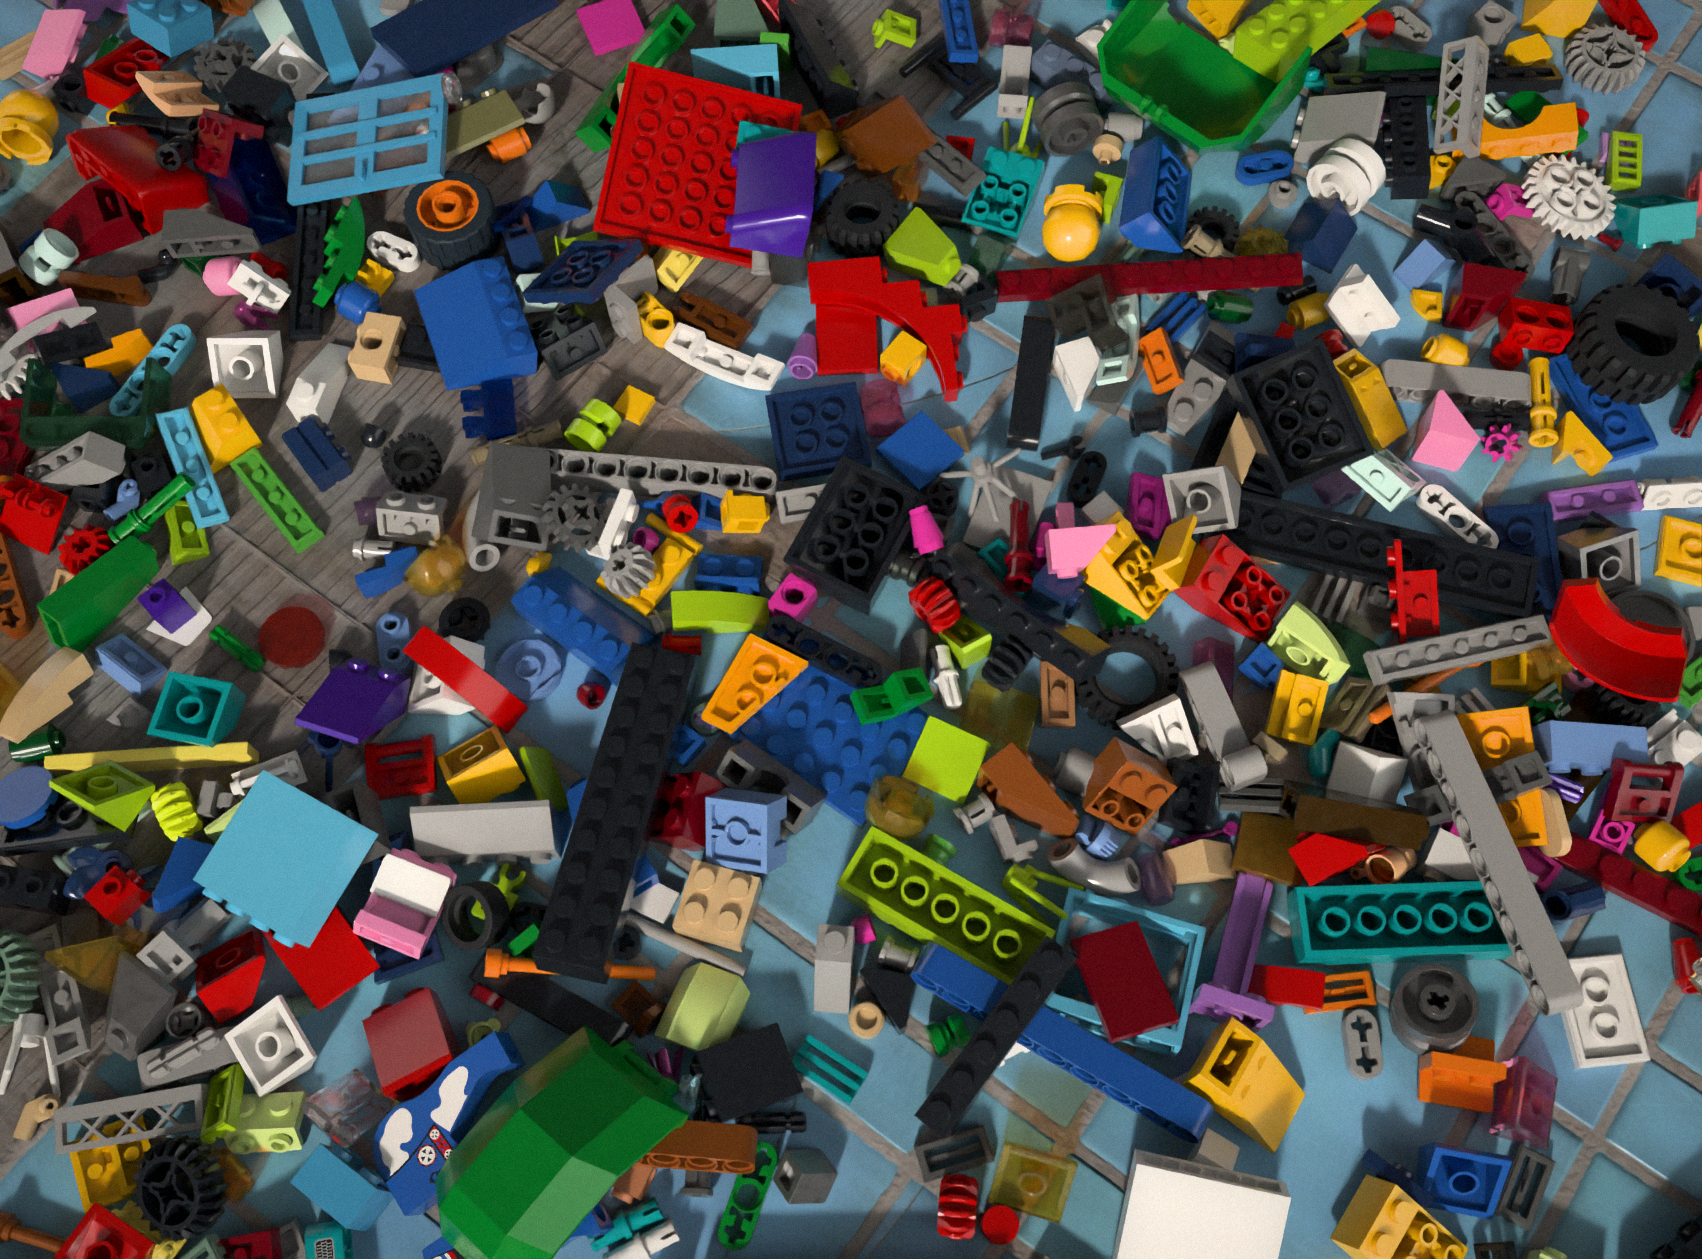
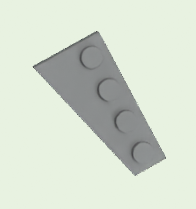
[1164,320,1235,439]

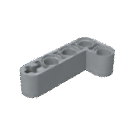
[1178,660,1268,792]

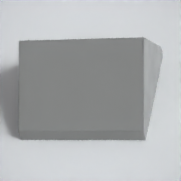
[1162,465,1241,534]

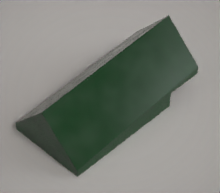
[1359,45,1461,106]

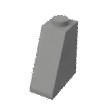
[814,924,855,1015]

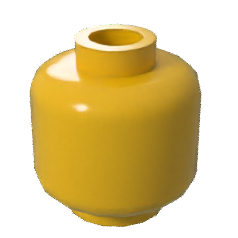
[1420,333,1470,367]
[1634,820,1691,872]

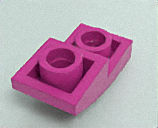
[1587,779,1636,855]

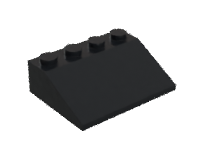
[1226,337,1375,498]
[783,456,928,616]

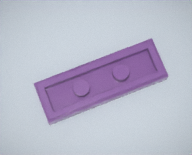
[1539,479,1645,524]

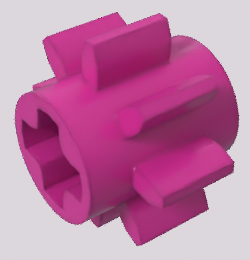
[1480,423,1523,463]

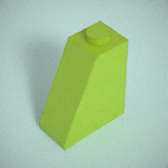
[882,207,962,286]

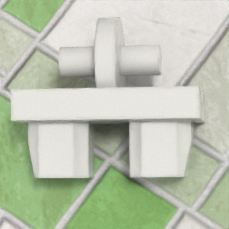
[227,259,292,314]

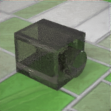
[62,907,114,965]

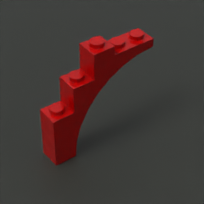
[807,256,967,402]

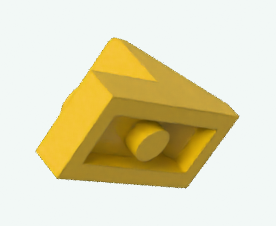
[1551,410,1613,478]

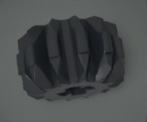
[981,635,1033,692]

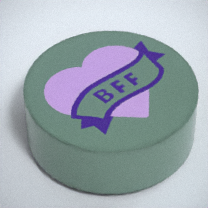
[691,702,720,737]

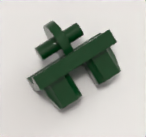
[1514,681,1572,727]

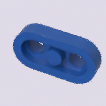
[1235,150,1294,186]

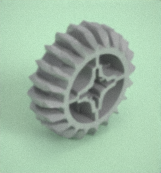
[1563,22,1646,96]

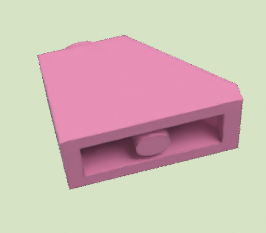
[1044,524,1116,579]

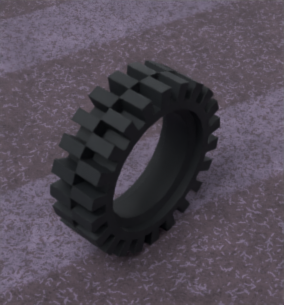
[1074,625,1179,731]

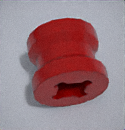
[1313,329,1349,361]
[662,494,698,533]

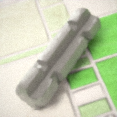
[146,1027,220,1079]

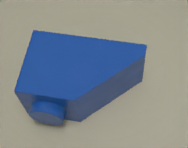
[152,836,214,914]

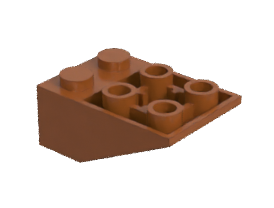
[976,742,1079,840]

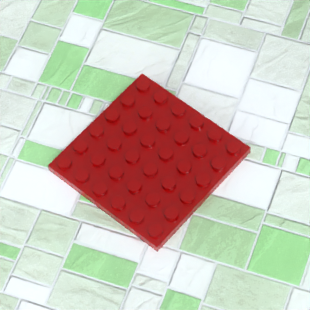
[593,61,803,269]

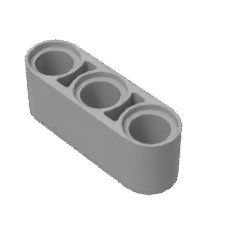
[137,1026,241,1094]

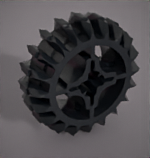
[131,1135,231,1241]

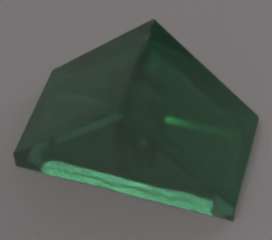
[967,230,1017,283]

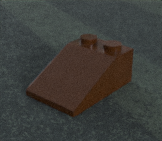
[833,94,937,179]

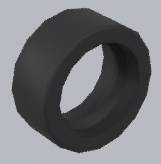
[442,881,510,951]

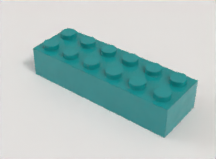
[1286,881,1513,966]

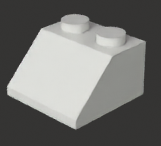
[407,635,485,715]

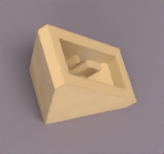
[1162,839,1237,887]

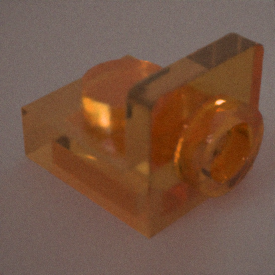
[892,155,921,204]

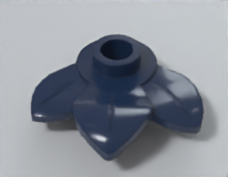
[63,846,132,913]

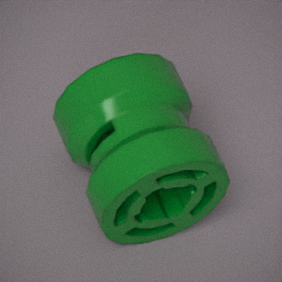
[925,1011,971,1059]

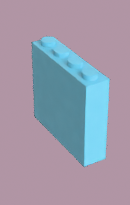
[193,770,379,948]

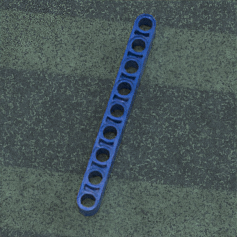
[910,943,1214,1144]

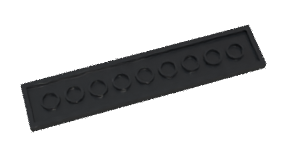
[1203,490,1540,619]

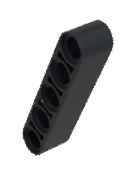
[1006,315,1054,452]
[468,946,634,1047]

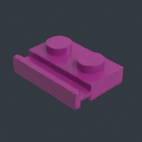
[1126,471,1172,540]

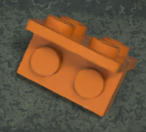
[1417,1036,1507,1113]

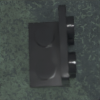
[529,304,608,381]

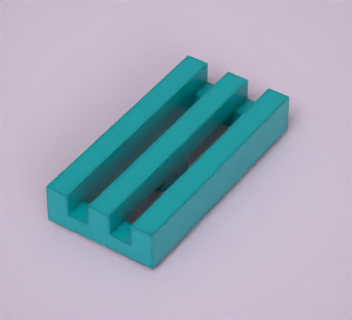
[792,1034,869,1105]

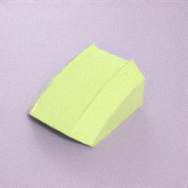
[1265,601,1350,685]
[654,962,750,1052]

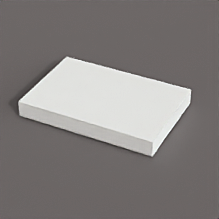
[1561,953,1651,1069]

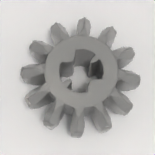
[600,542,657,599]

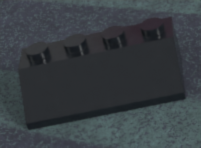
[778,0,859,120]

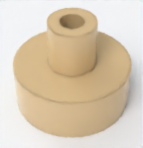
[1092,134,1123,166]

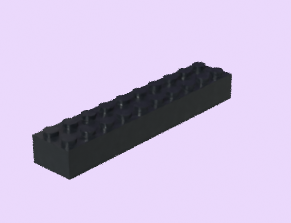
[532,642,698,985]

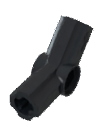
[1412,203,1496,266]

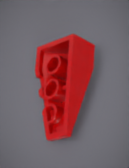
[83,36,170,110]

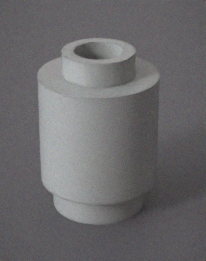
[1101,112,1143,143]

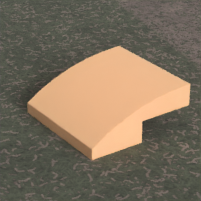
[135,71,219,117]

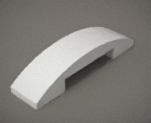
[664,322,785,390]

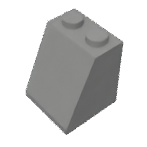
[1290,91,1386,165]

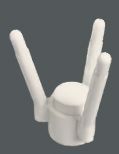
[0,1013,61,1097]

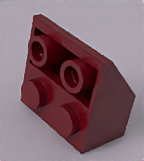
[1442,262,1526,332]
[649,772,730,851]

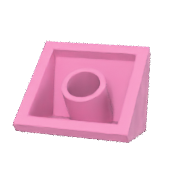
[4,288,87,353]
[1411,390,1480,472]

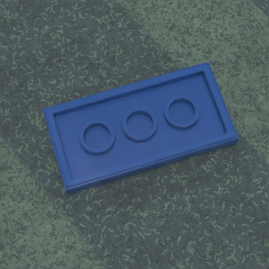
[1547,353,1659,463]

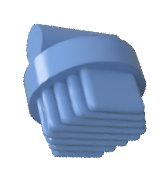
[1075,815,1121,861]

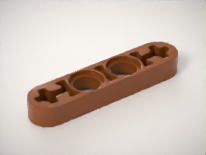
[0,532,33,639]

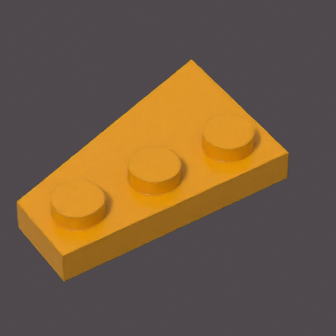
[701,633,808,734]

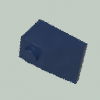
[1635,252,1702,320]

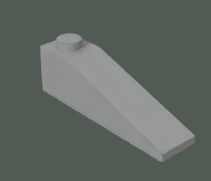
[23,431,126,491]

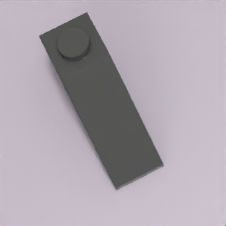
[161,208,263,258]

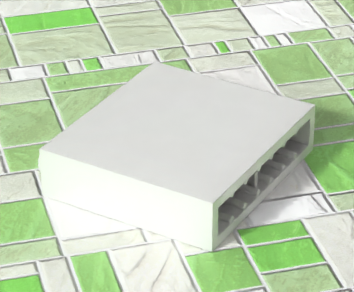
[1112,1149,1291,1259]

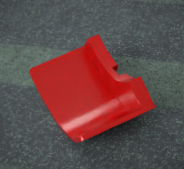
[1549,577,1689,702]

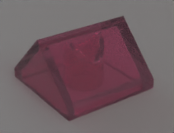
[1489,1056,1558,1151]

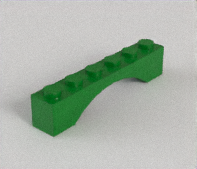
[574,3,696,153]

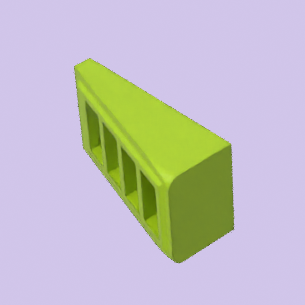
[1604,131,1642,193]

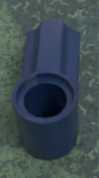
[1539,880,1606,926]

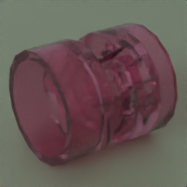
[989,8,1035,48]
[859,379,906,437]

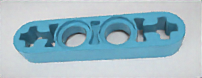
[109,324,197,425]

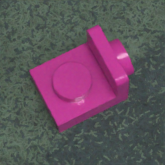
[1483,183,1536,222]

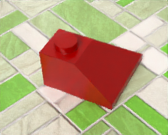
[1288,831,1390,887]
[195,926,266,1024]

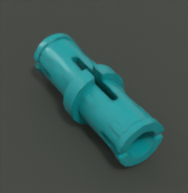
[587,1196,664,1253]

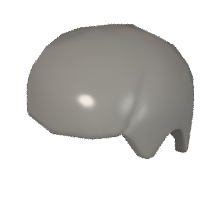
[514,83,556,125]

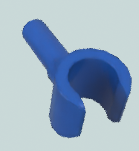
[636,491,673,516]

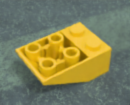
[1333,348,1408,451]
[1078,510,1170,620]
[1182,1017,1306,1154]
[1330,1174,1468,1259]

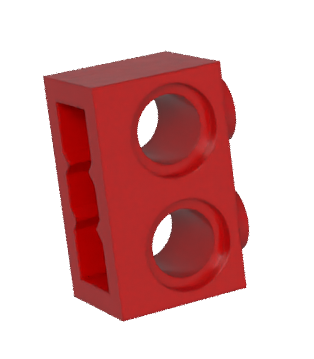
[1497,297,1575,354]

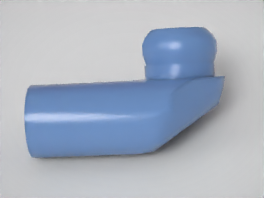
[103,478,140,523]

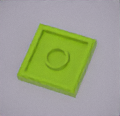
[902,715,992,805]

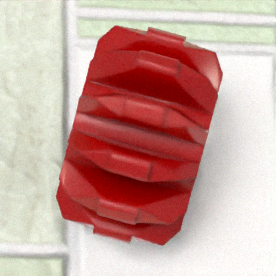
[58,523,116,575]
[908,576,961,633]
[937,1173,978,1240]

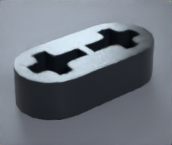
[1066,451,1107,508]

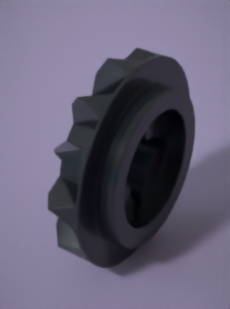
[439,597,491,643]

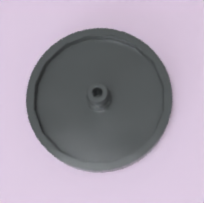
[1611,590,1696,665]

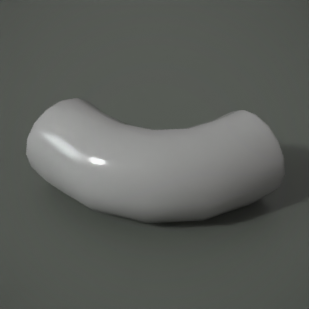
[462,487,500,572]
[1047,838,1142,896]

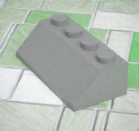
[409,800,562,868]

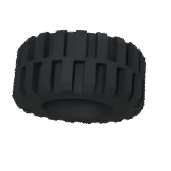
[1566,283,1700,405]

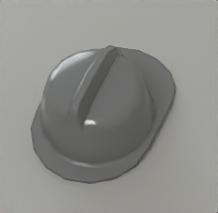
[444,44,503,92]

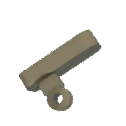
[1252,730,1288,764]

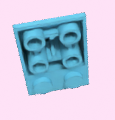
[691,44,781,99]

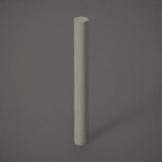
[625,912,748,979]

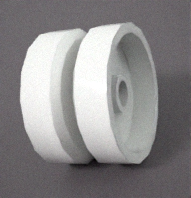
[1306,138,1386,216]

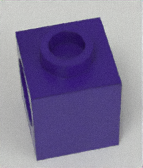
[137,578,197,634]

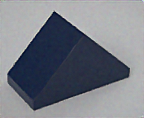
[50,363,122,414]

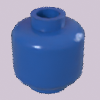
[334,281,383,325]

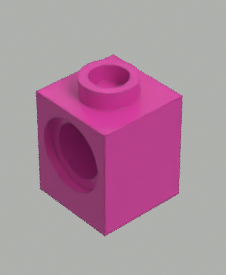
[768,572,818,623]

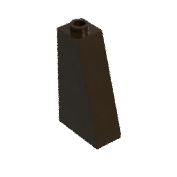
[0,223,42,307]
[1279,779,1430,851]

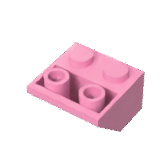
[22,9,88,80]

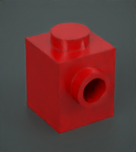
[83,865,152,926]

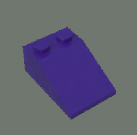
[294,658,411,744]

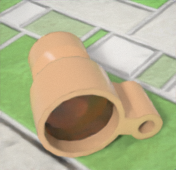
[1350,846,1417,884]

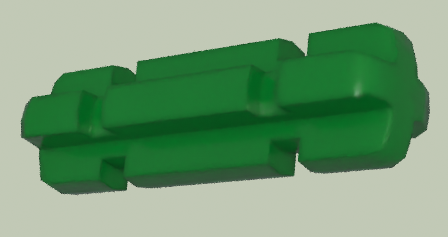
[209,624,266,672]

